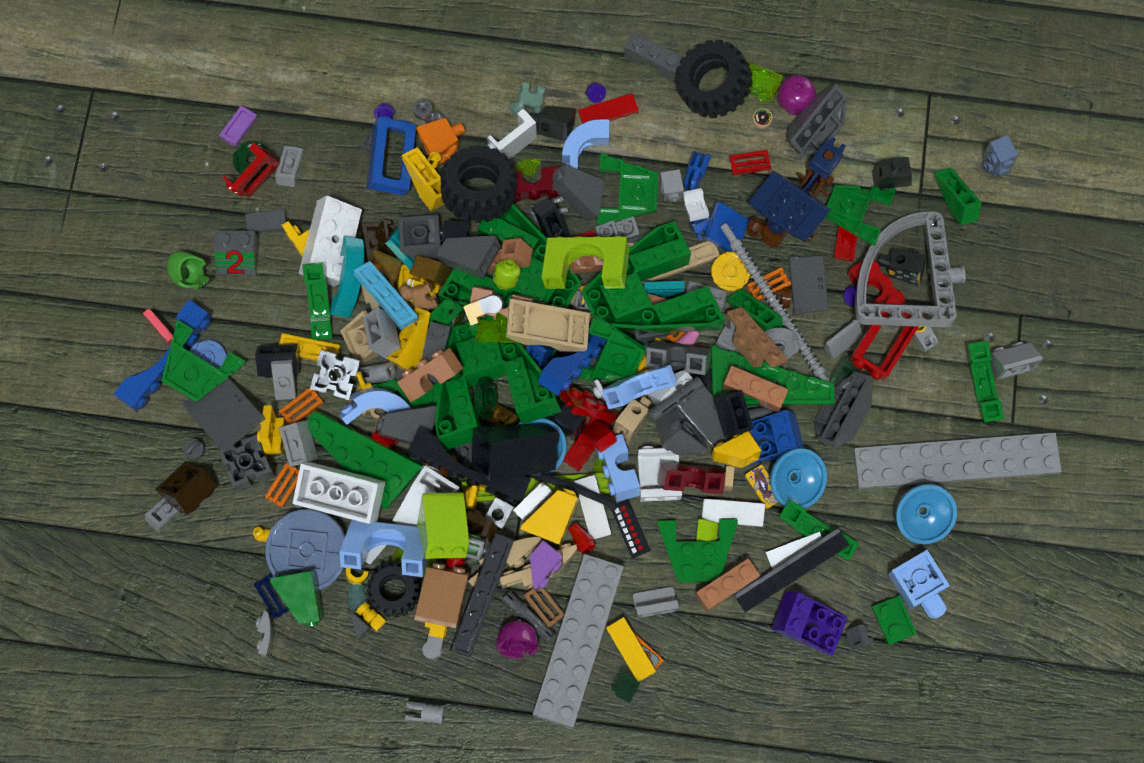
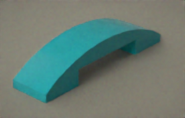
[330,236,364,318]

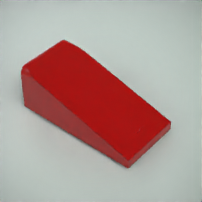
[580,420,617,453]

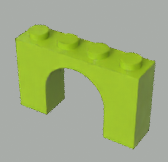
[542,236,629,289]

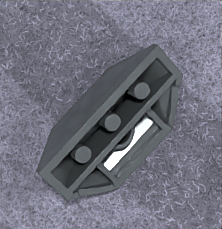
[788,84,848,154]
[814,372,873,447]

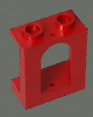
[222,143,280,198]

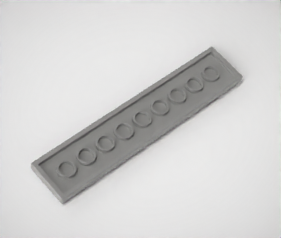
[853,433,1062,489]

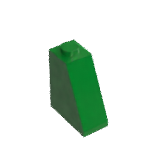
[270,569,324,627]

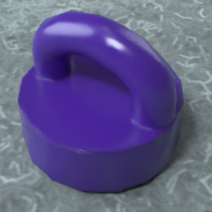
[585,82,606,103]
[374,103,395,120]
[843,286,856,307]

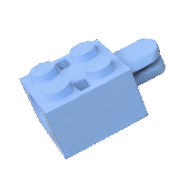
[888,550,950,619]

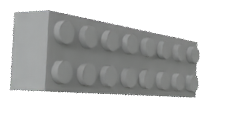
[533,554,624,730]

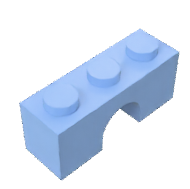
[596,434,640,502]

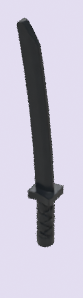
[525,472,617,510]

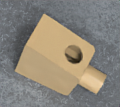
[612,396,651,446]

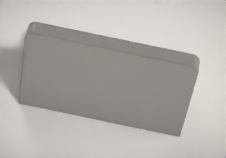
[279,420,318,467]
[633,587,679,619]

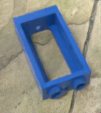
[366,116,416,196]

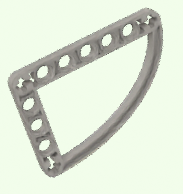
[855,211,957,327]

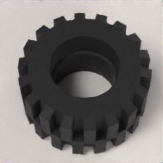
[367,562,421,618]

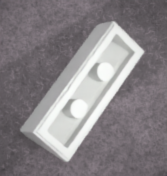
[574,475,611,539]
[702,499,765,527]

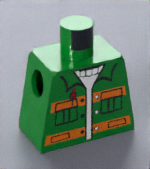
[427,297,464,334]

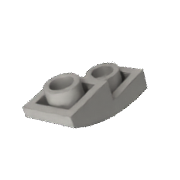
[596,216,640,239]
[256,611,273,658]

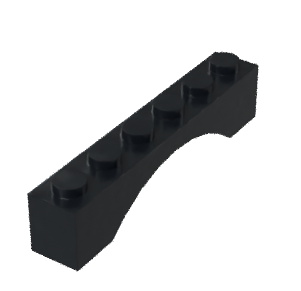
[406,428,531,505]

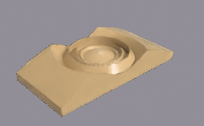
[506,299,590,352]

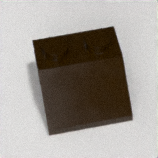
[155,462,217,515]

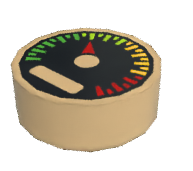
[753,108,772,129]

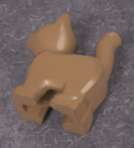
[398,281,439,311]

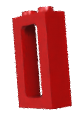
[849,296,925,381]

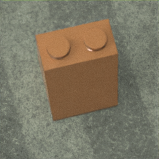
[414,562,470,628]

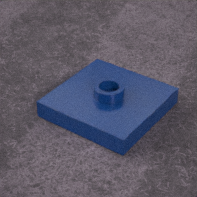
[704,202,749,252]

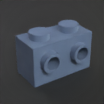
[982,135,1018,177]

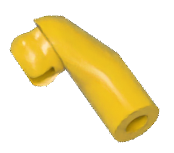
[253,527,273,542]

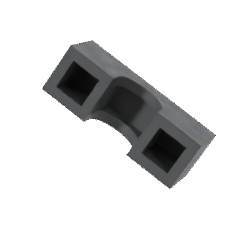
[624,32,682,83]
[646,341,712,375]

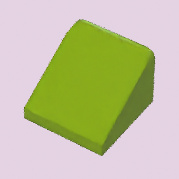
[696,519,718,542]

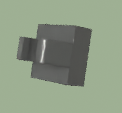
[845,624,873,651]

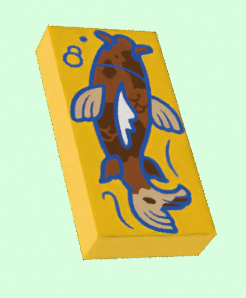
[744,464,779,510]

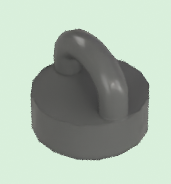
[183,439,205,460]

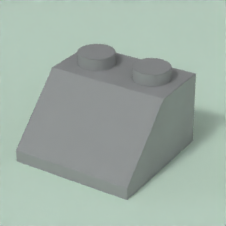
[990,342,1043,380]

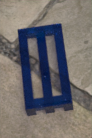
[254,573,290,620]

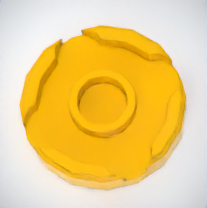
[711,252,751,291]

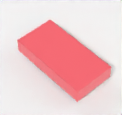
[143,309,173,346]

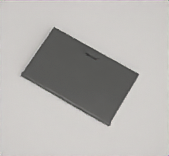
[182,378,265,452]

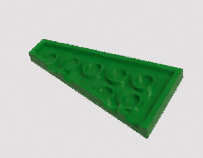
[711,345,835,406]
[307,410,425,510]

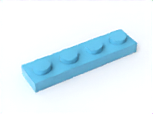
[353,261,418,330]

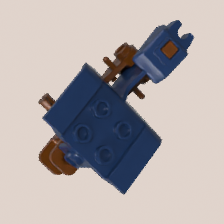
[748,137,846,249]

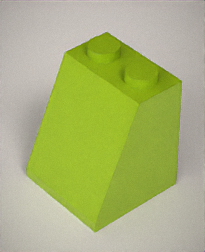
[417,493,469,559]

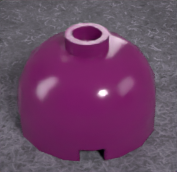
[777,75,816,115]
[496,619,538,658]

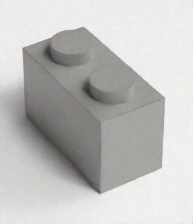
[363,307,401,358]

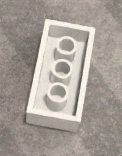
[298,196,362,287]
[293,462,386,524]

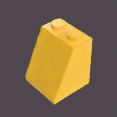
[520,488,579,545]

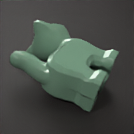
[509,82,546,120]

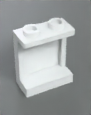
[487,109,537,160]
[638,446,682,502]

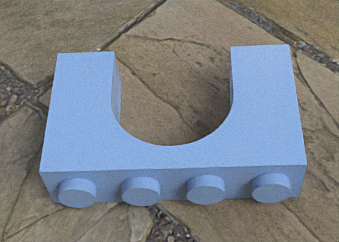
[340,520,428,577]

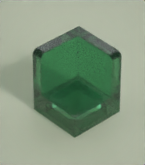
[830,357,861,385]
[611,673,640,704]

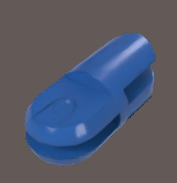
[684,151,711,191]

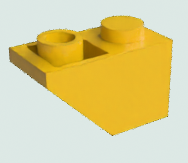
[712,431,761,468]

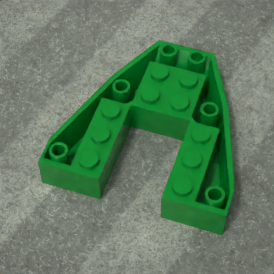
[438,204,582,309]
[581,221,725,333]
[434,315,561,450]

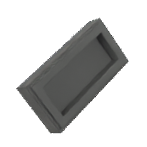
[245,209,286,234]

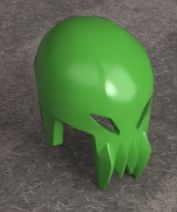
[167,251,209,290]

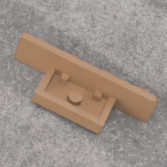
[726,307,788,368]

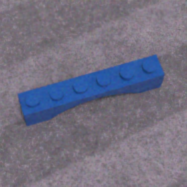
[114,300,212,412]
[538,316,606,396]

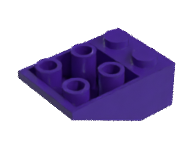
[771,591,847,656]

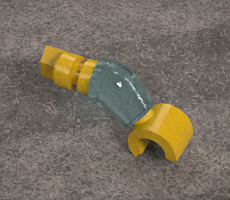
[345,568,386,631]

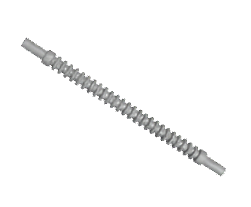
[720,223,835,390]

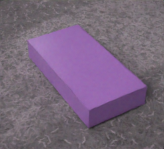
[219,105,258,147]

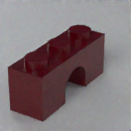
[514,165,560,203]
[657,463,726,494]

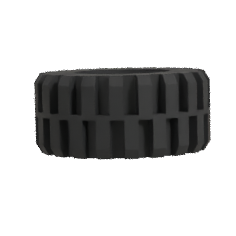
[675,40,753,118]
[440,146,516,223]

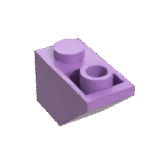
[530,541,563,592]

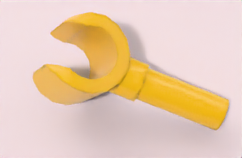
[356,372,373,391]

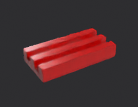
[729,150,771,176]

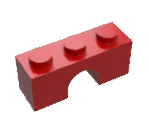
[847,259,906,318]

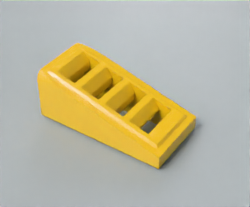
[462,485,479,511]

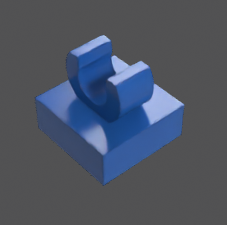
[689,217,710,240]

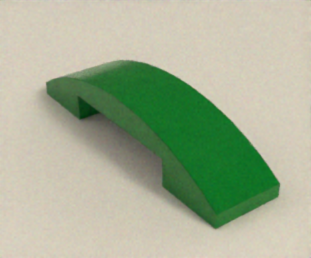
[302,262,332,340]
[967,341,1005,423]
[779,499,859,561]

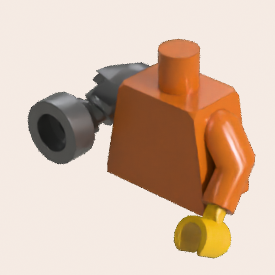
[413,99,466,168]

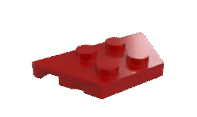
[559,387,621,422]

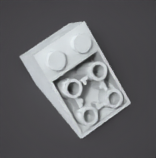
[392,466,461,527]

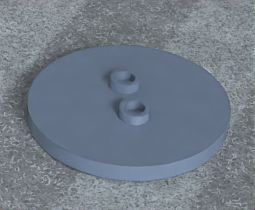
[265,509,346,590]

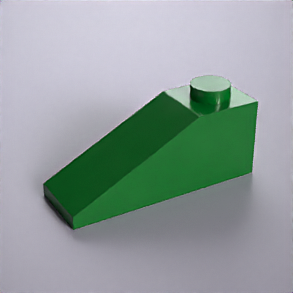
[934,167,982,225]
[726,289,783,332]

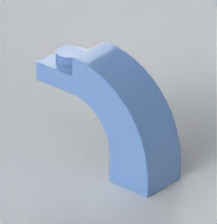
[562,120,609,169]
[602,365,678,409]
[338,388,412,425]

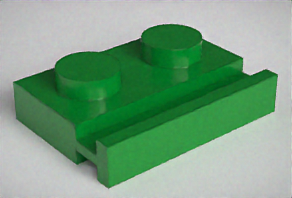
[871,595,917,646]

